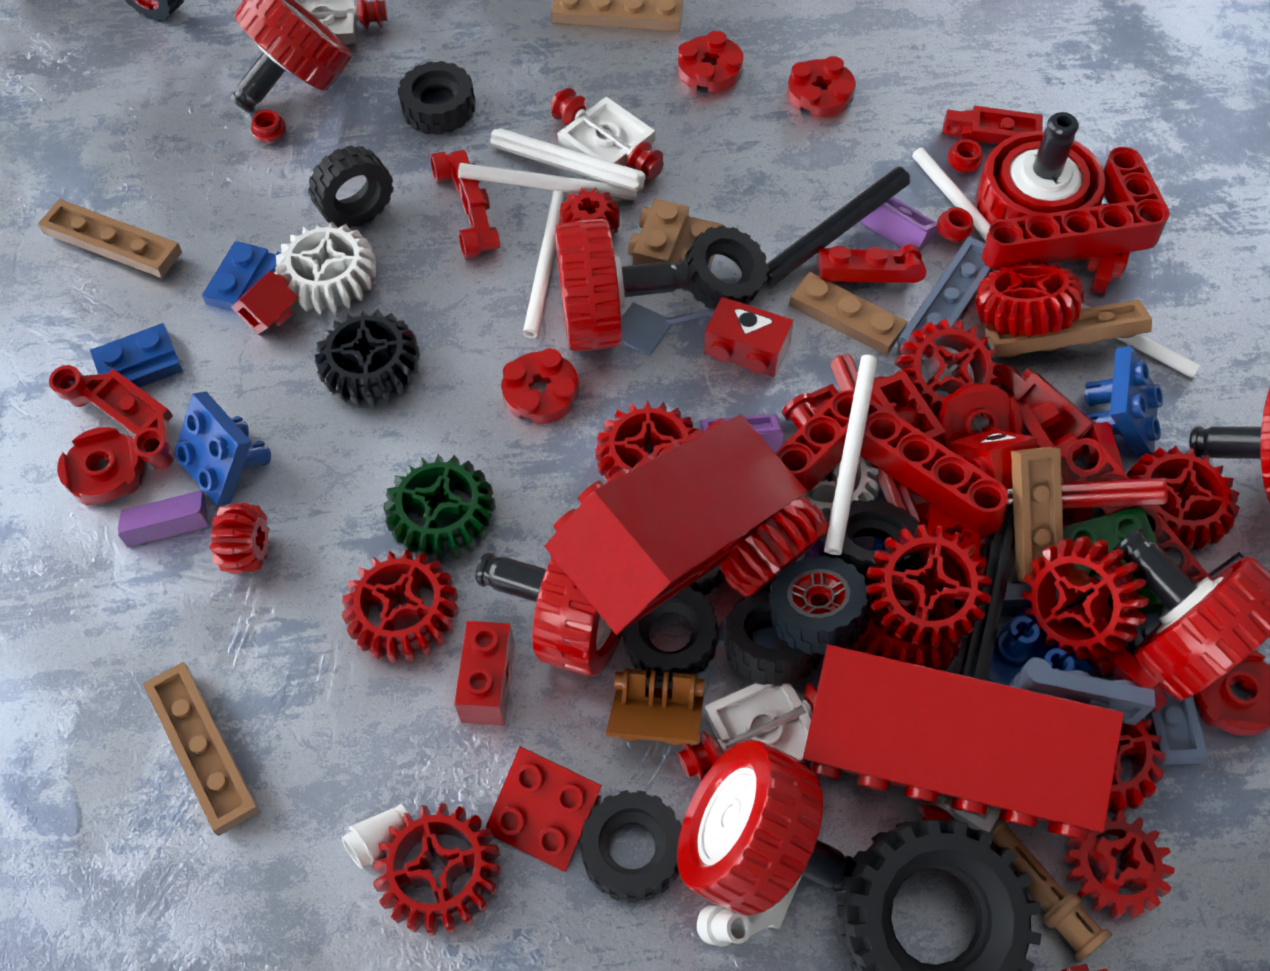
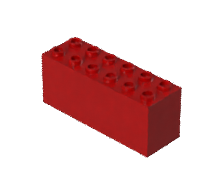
[544,414,808,635]
[803,644,1124,840]

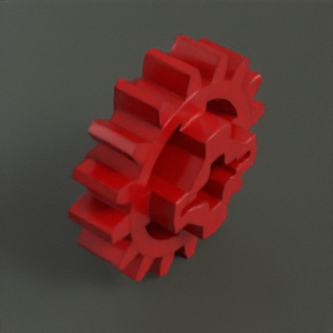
[1063,811,1175,919]

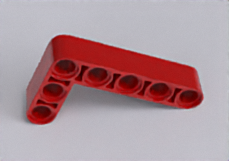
[981,147,1170,271]
[776,390,1008,535]
[1060,438,1212,582]

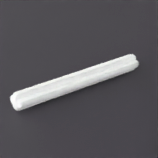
[490,128,645,192]

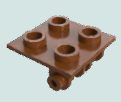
[606,668,705,745]

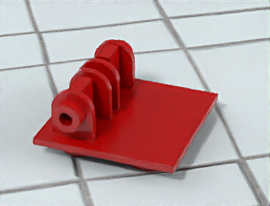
[485,746,602,872]

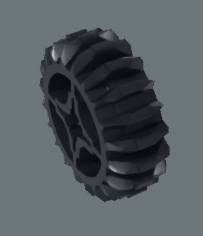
[314,309,420,407]

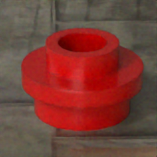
[251,110,286,142]
[947,139,983,173]
[936,207,973,242]

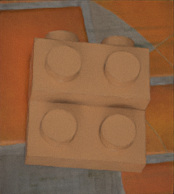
[628,198,724,269]

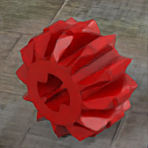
[559,187,620,237]
[209,503,270,574]

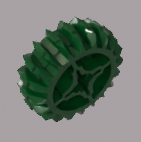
[383,454,496,562]

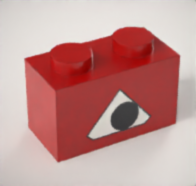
[704,297,794,377]
[950,429,1038,490]

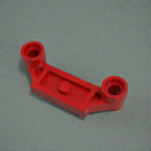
[430,150,500,259]
[49,365,175,469]

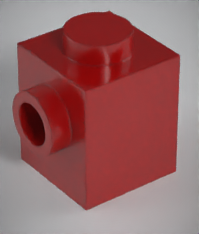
[231,270,299,334]

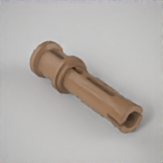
[990,822,1113,963]

